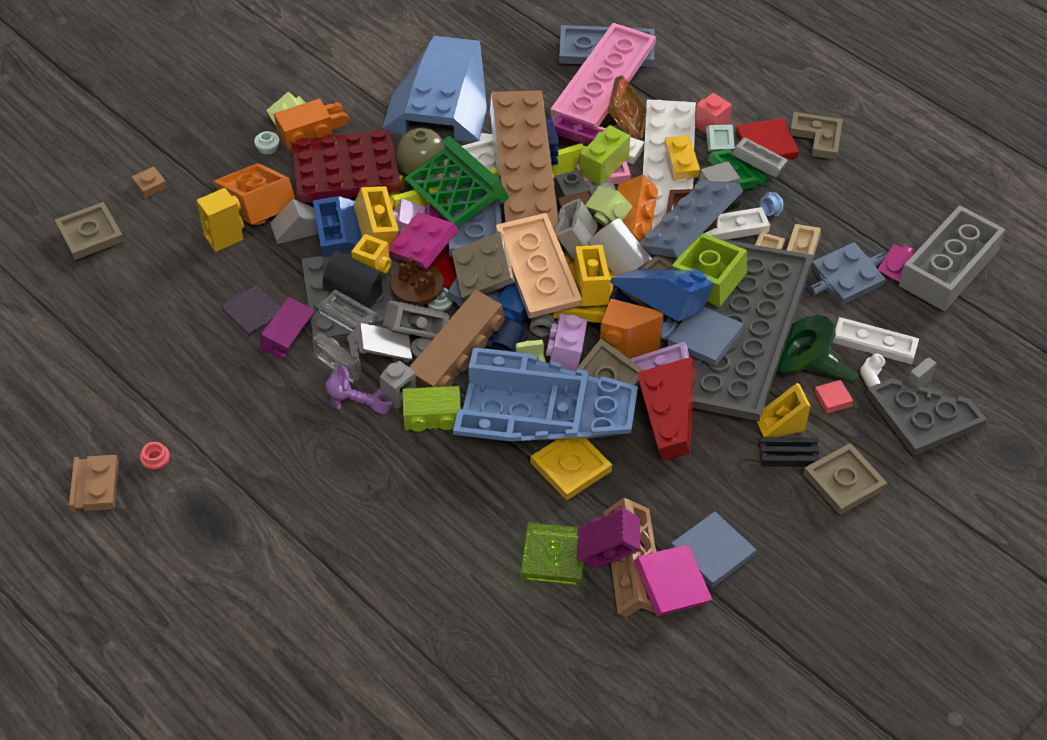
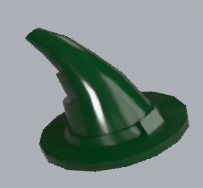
[776,315,859,383]

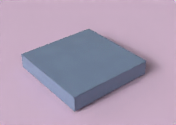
[667,307,744,366]
[671,511,757,588]

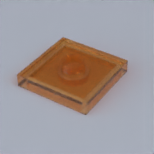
[608,75,647,141]

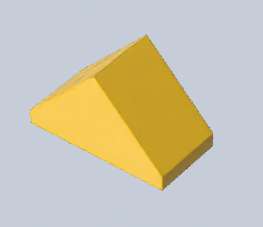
[757,383,810,437]

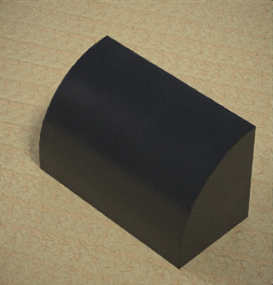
[323,251,383,311]

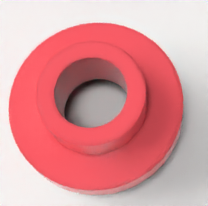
[140,442,170,470]

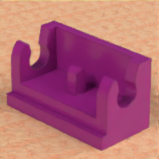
[549,115,604,146]
[259,297,315,359]

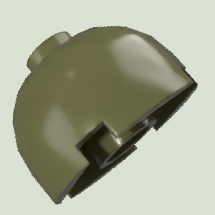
[396,128,446,178]

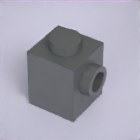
[555,170,590,199]

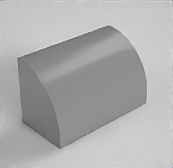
[588,218,652,276]

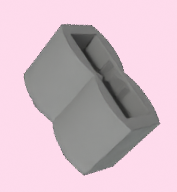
[555,198,597,259]

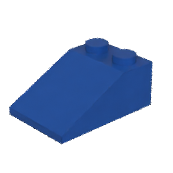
[610,269,714,321]

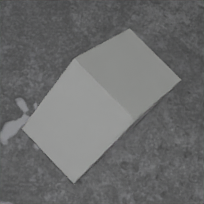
[270,199,318,244]

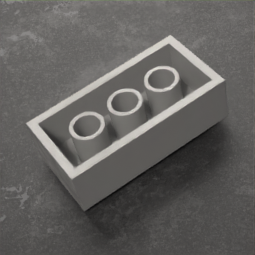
[899,205,1006,312]

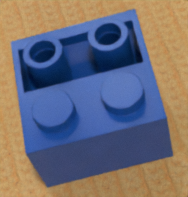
[313,196,362,258]

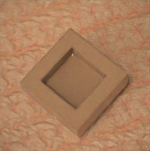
[131,166,167,198]

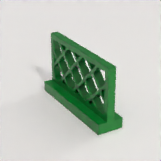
[404,136,509,228]

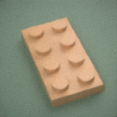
[495,213,582,319]

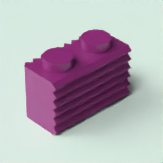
[577,508,640,569]

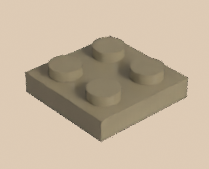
[55,202,124,260]
[452,231,515,301]
[803,443,887,515]

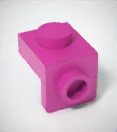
[878,244,916,284]

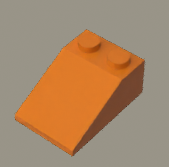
[213,163,295,225]

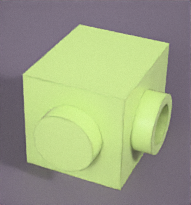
[585,186,633,226]

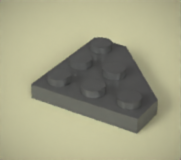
[866,378,987,456]

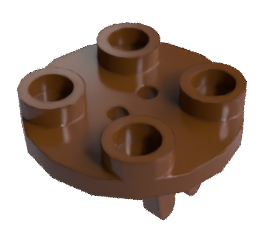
[390,257,444,307]

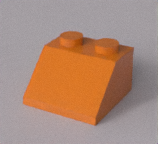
[600,299,664,359]

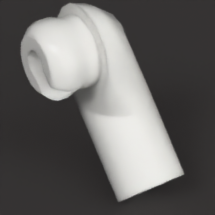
[860,354,885,388]

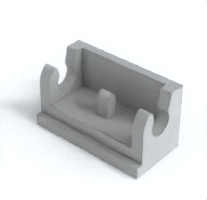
[347,323,412,363]

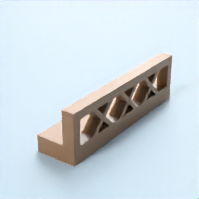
[604,498,656,617]

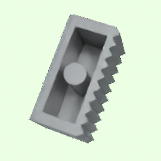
[383,300,449,339]

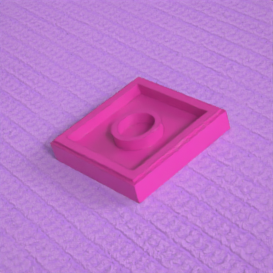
[634,544,712,617]

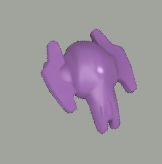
[325,364,393,414]

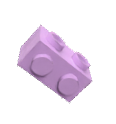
[546,313,587,371]

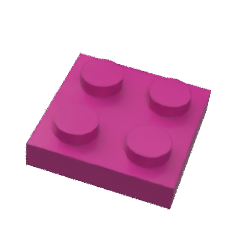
[389,212,458,269]

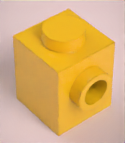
[351,234,391,276]

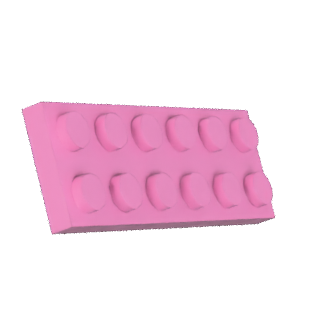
[550,23,656,128]

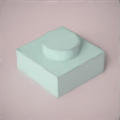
[706,125,735,152]

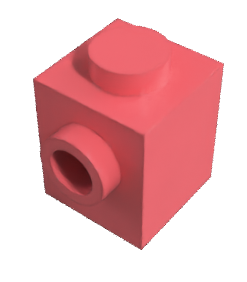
[695,93,732,133]

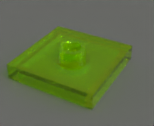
[521,522,584,585]

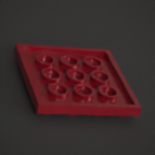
[291,129,401,203]

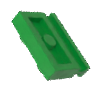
[708,149,767,190]

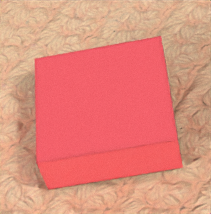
[814,380,853,414]

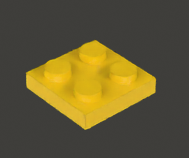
[530,439,612,501]

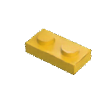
[664,135,700,180]

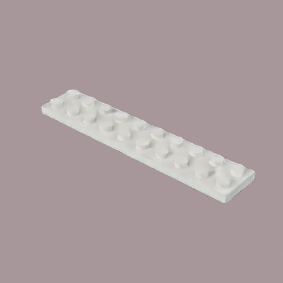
[643,99,696,264]

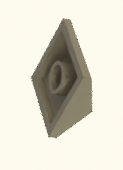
[575,339,644,386]

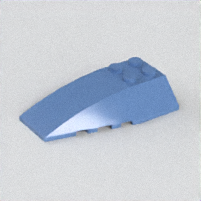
[382,36,487,142]
[453,347,638,441]

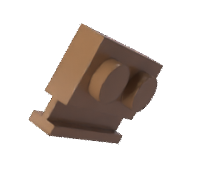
[69,455,119,512]

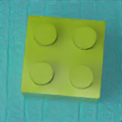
[672,233,747,307]

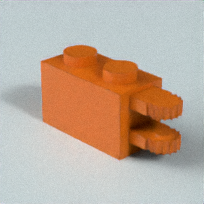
[274,99,349,150]

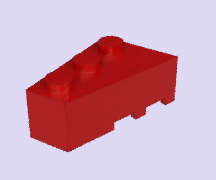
[637,357,696,461]

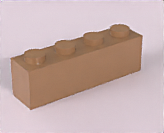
[409,289,505,388]

